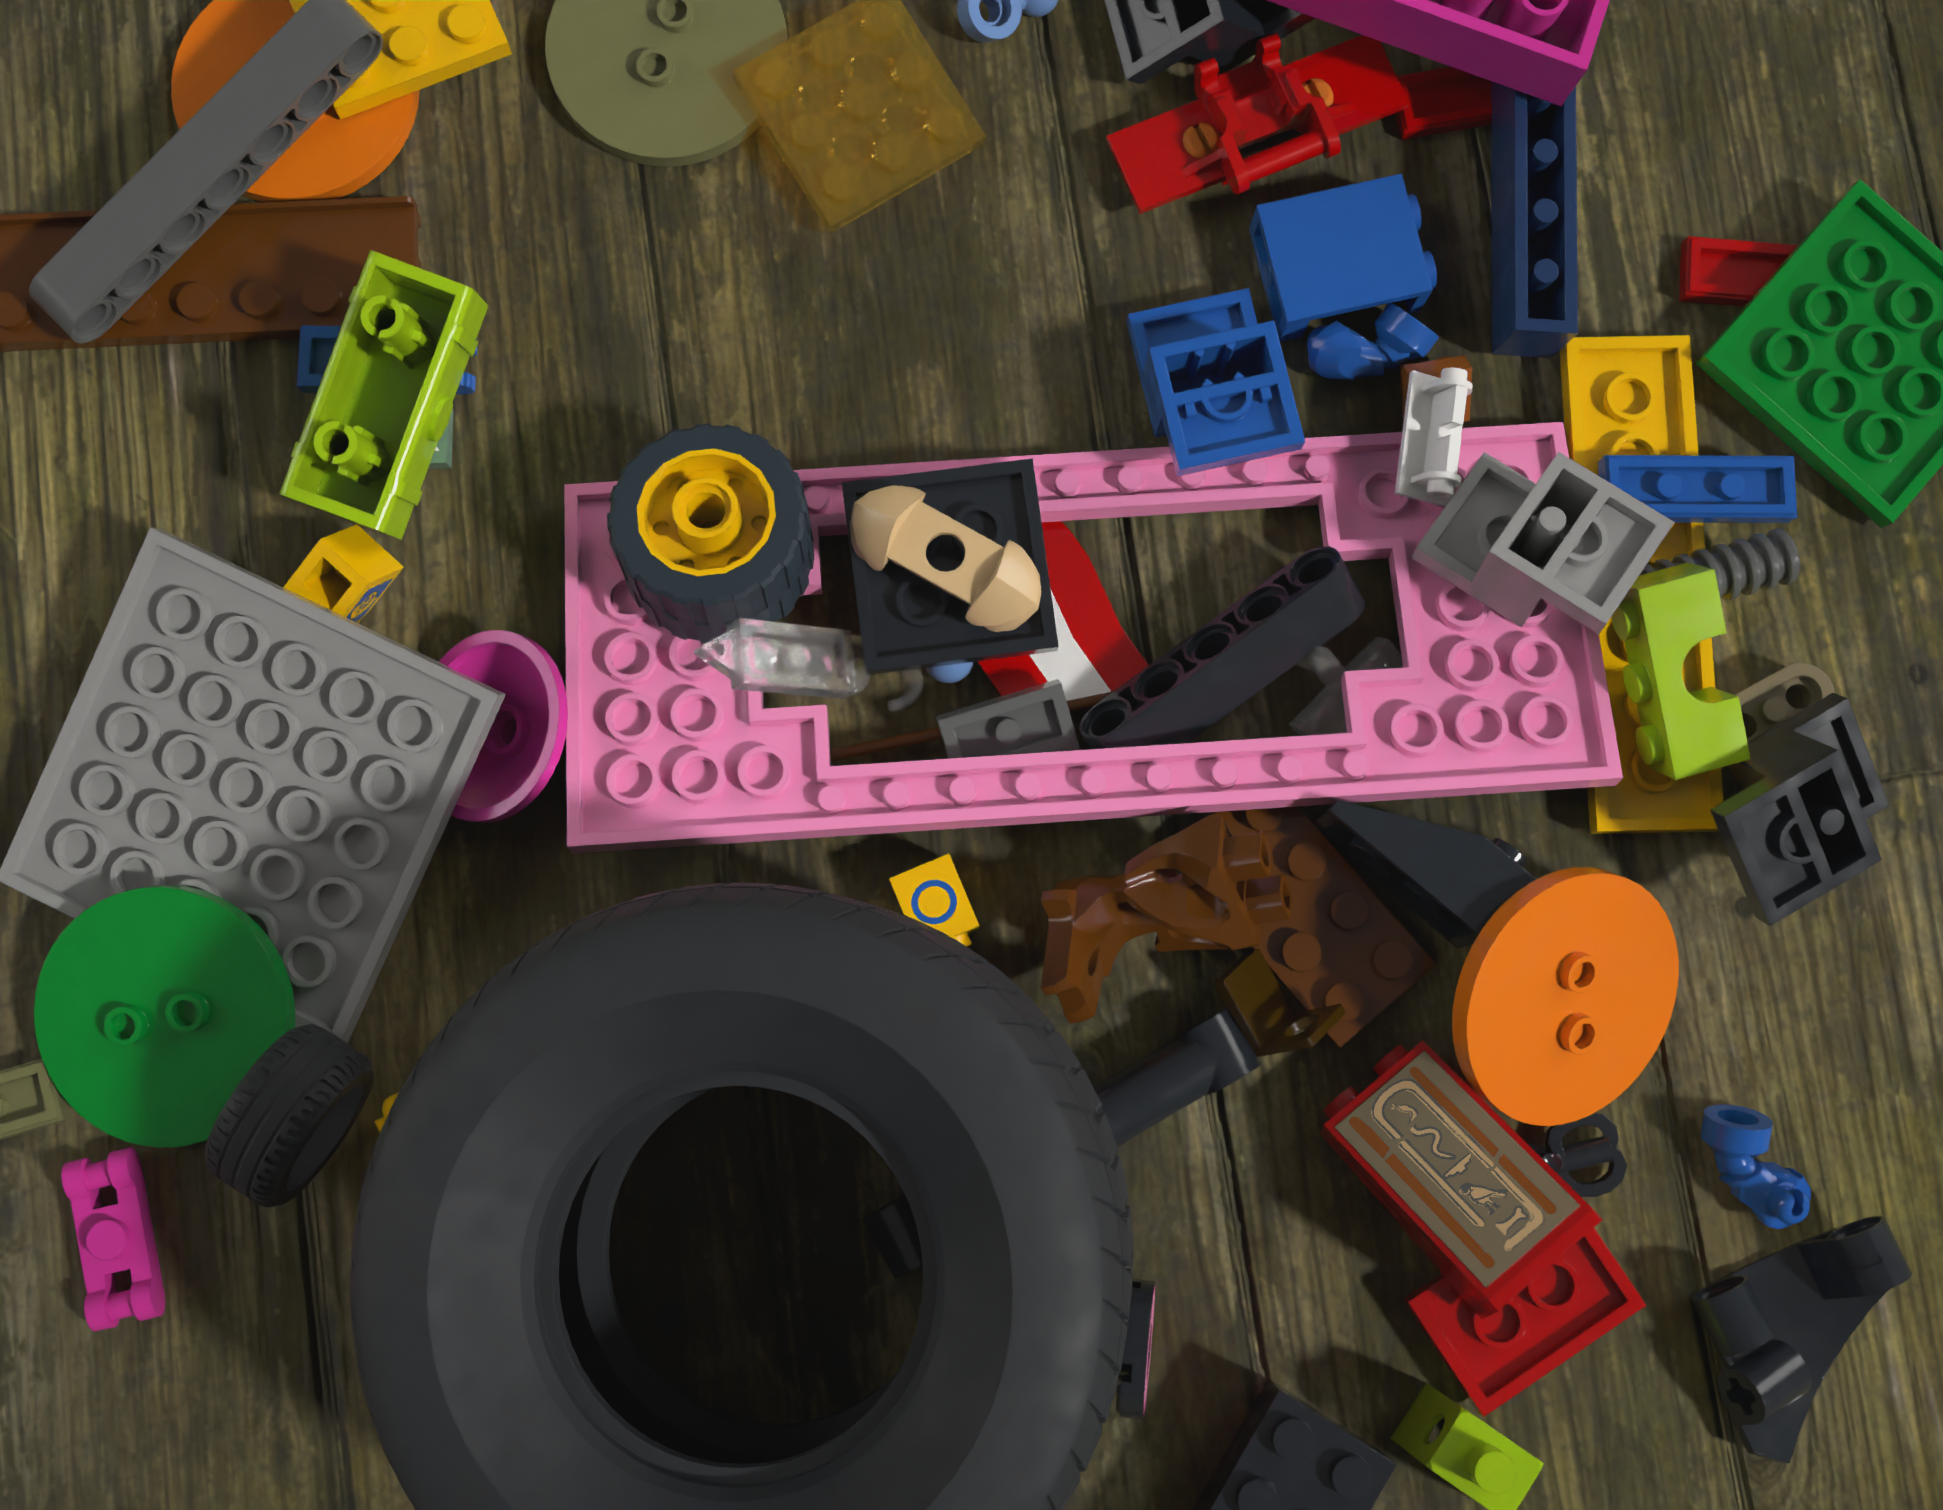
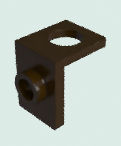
[1215,949,1346,1057]

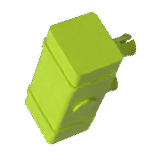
[279,250,488,540]

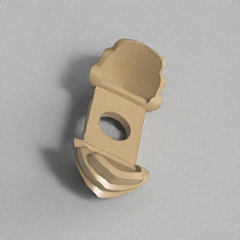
[850,485,1041,632]

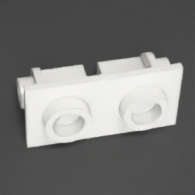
[1395,367,1473,507]

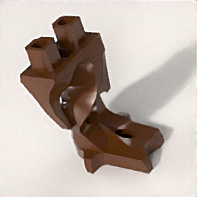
[1040,815,1292,1024]

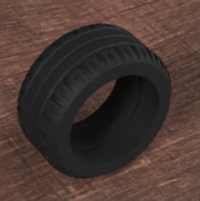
[205,1024,374,1208]

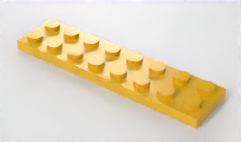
[1560,335,1724,834]

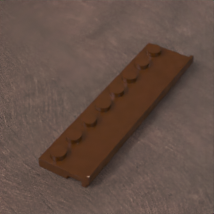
[0,196,422,352]

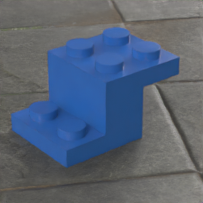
[1126,288,1305,476]

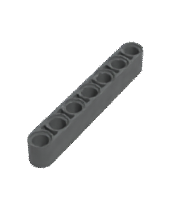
[29,0,383,344]

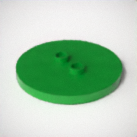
[34,885,296,1147]

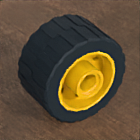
[607,423,815,645]

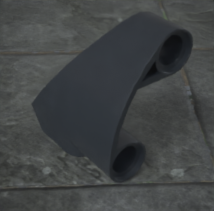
[1691,1216,1912,1463]

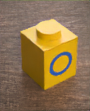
[889,854,979,947]

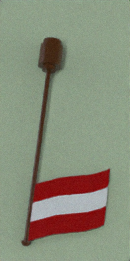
[830,521,1149,762]

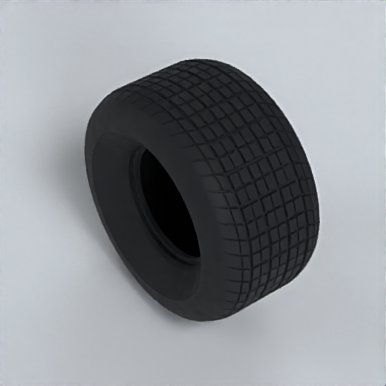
[350,883,1133,1510]

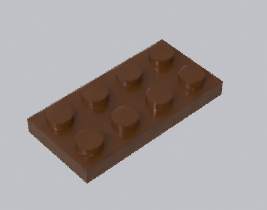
[1213,806,1436,1048]

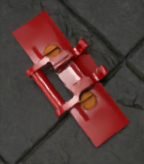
[1106,33,1409,215]

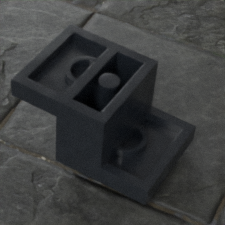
[1105,0,1316,85]
[1710,693,1890,926]

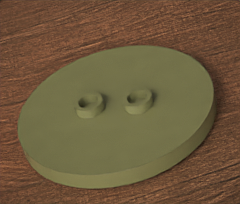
[545,0,789,167]

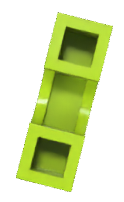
[1611,563,1750,780]

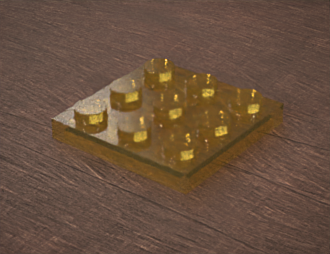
[733,0,986,234]

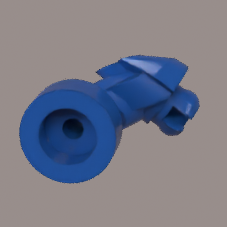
[1306,303,1439,380]
[1700,1104,1811,1229]

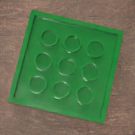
[1695,179,1943,528]

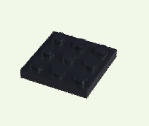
[842,458,1059,675]

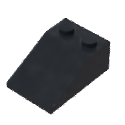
[1312,800,1536,948]

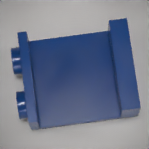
[1249,174,1437,342]

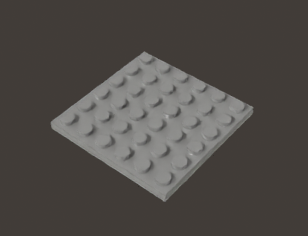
[0,527,506,1043]

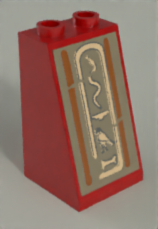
[1320,1040,1603,1319]

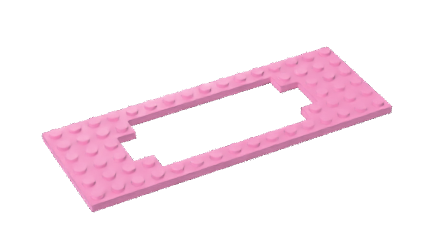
[564,422,1623,854]

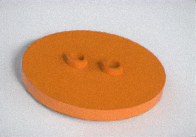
[171,0,420,203]
[1452,867,1679,1126]

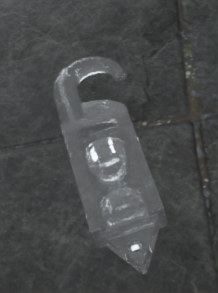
[694,618,923,712]

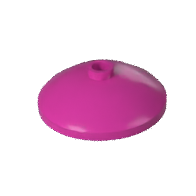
[439,630,568,823]

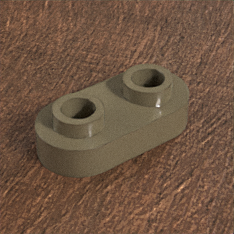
[1734,663,1835,742]

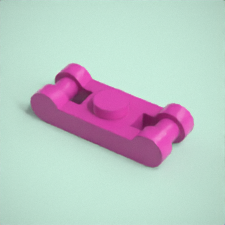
[61,1147,166,1332]

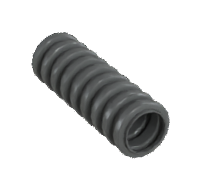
[1639,528,1800,600]

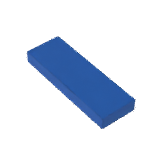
[1598,455,1797,523]

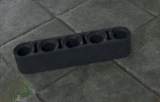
[1079,546,1365,749]

